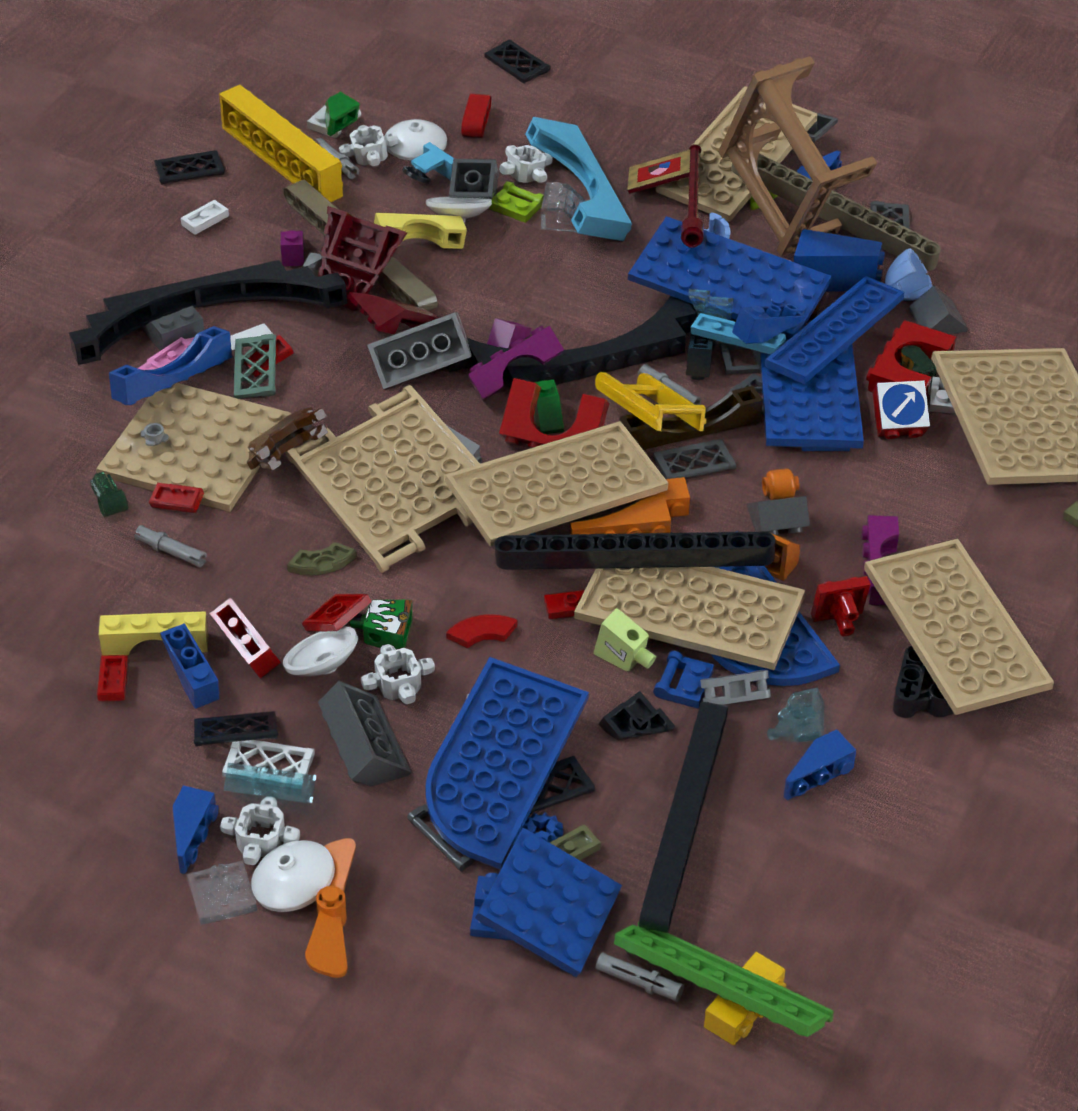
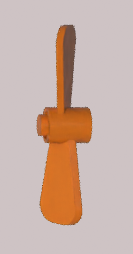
[305,838,356,978]

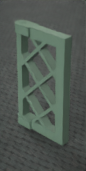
[234,334,276,399]

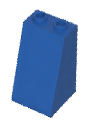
[794,229,885,292]

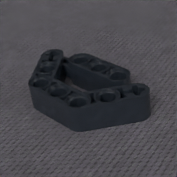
[893,645,954,718]

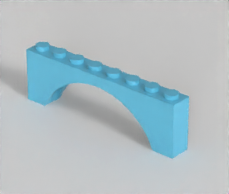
[525,117,632,241]

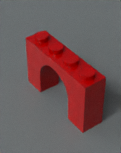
[866,320,956,397]
[499,378,610,448]

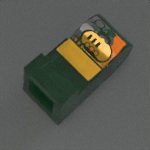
[900,345,937,382]

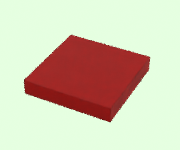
[302,594,372,631]

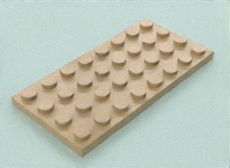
[656,86,817,222]
[445,421,669,547]
[864,539,1054,715]
[574,567,805,670]

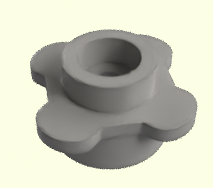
[141,423,169,446]

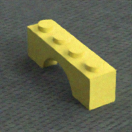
[374,213,467,249]
[99,611,208,656]

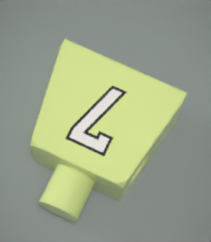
[593,608,656,671]

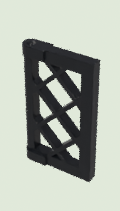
[484,39,551,83]
[154,150,225,185]
[193,711,278,747]
[530,756,595,814]

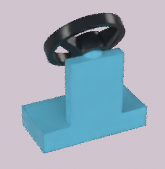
[402,142,455,184]

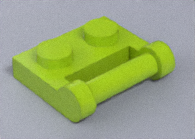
[489,181,546,223]

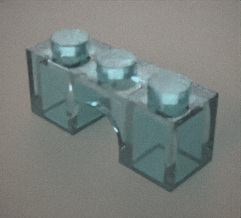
[224,763,316,803]

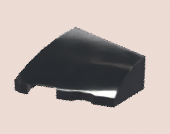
[599,691,676,740]

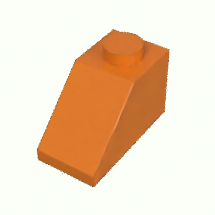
[765,533,800,581]

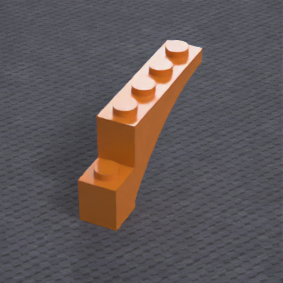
[570,477,690,535]

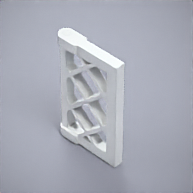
[222,740,315,789]

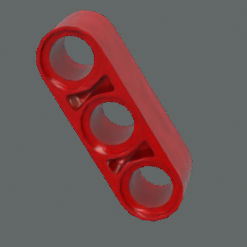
[461,93,492,138]

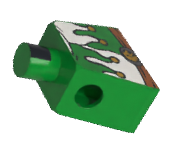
[350,599,413,650]

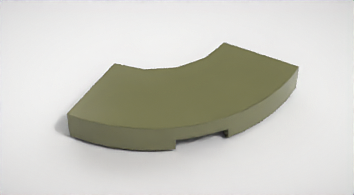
[287,542,357,575]

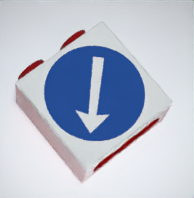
[872,381,930,439]

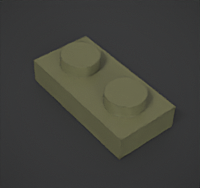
[550,824,601,860]

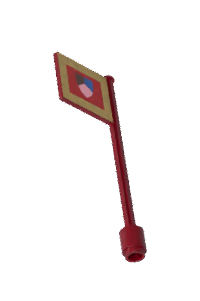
[628,144,704,248]

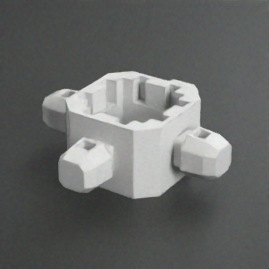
[339,125,399,167]
[499,145,553,183]
[361,644,435,704]
[220,797,300,865]

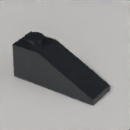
[686,334,713,380]

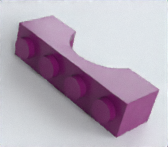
[468,325,564,401]
[861,515,899,605]

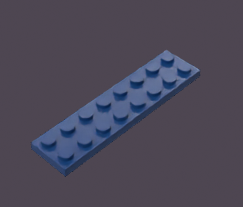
[765,276,904,384]

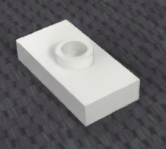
[181,200,229,235]

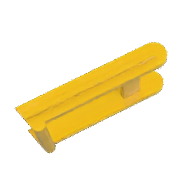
[595,372,706,431]

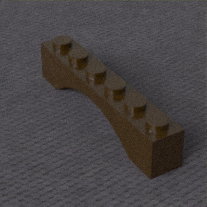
[620,386,763,450]

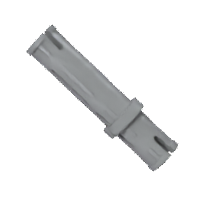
[316,138,359,179]
[638,364,701,405]
[134,525,207,567]
[596,952,684,1002]

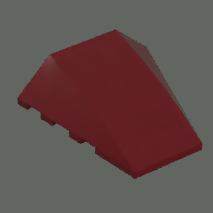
[318,206,407,311]
[347,292,440,335]

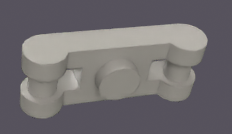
[700,670,771,705]

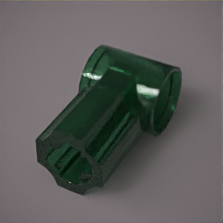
[90,472,128,518]

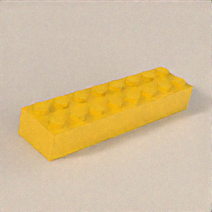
[219,84,343,202]

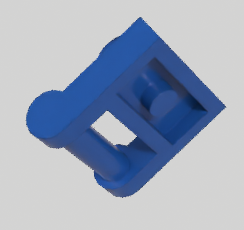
[653,651,714,709]

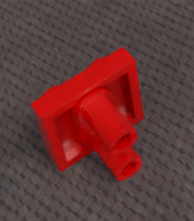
[811,576,871,637]

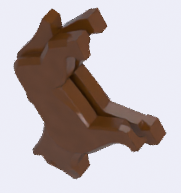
[247,407,328,471]

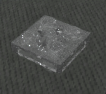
[187,860,257,925]

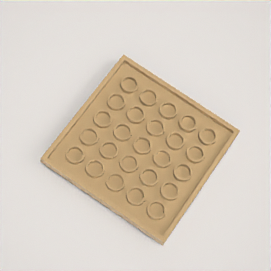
[96,383,291,512]

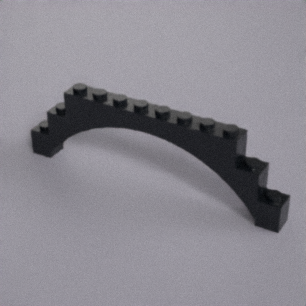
[69,260,348,365]
[446,296,704,390]

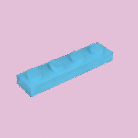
[691,313,786,354]

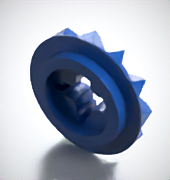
[522,811,564,843]

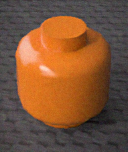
[762,468,800,500]

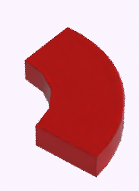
[446,614,518,648]

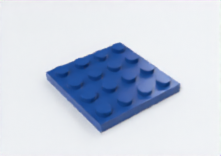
[475,828,622,978]

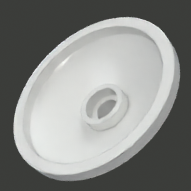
[385,119,447,161]
[426,197,492,222]
[283,626,358,676]
[251,840,335,912]

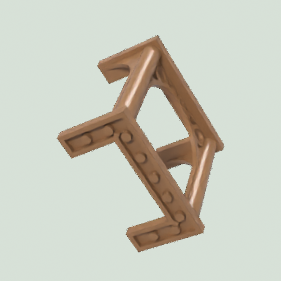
[718,56,877,256]

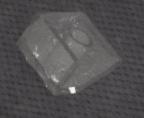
[541,182,586,232]

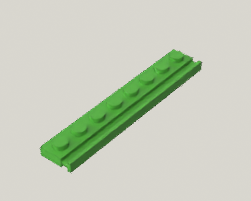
[614,921,834,1037]

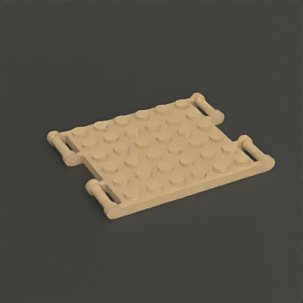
[285,385,480,573]

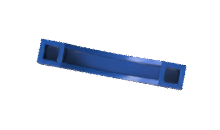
[109,326,232,405]

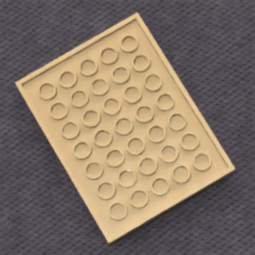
[931,348,1078,485]

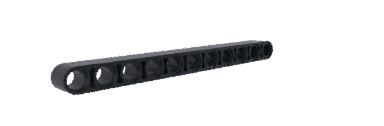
[494,531,776,570]
[639,701,728,933]

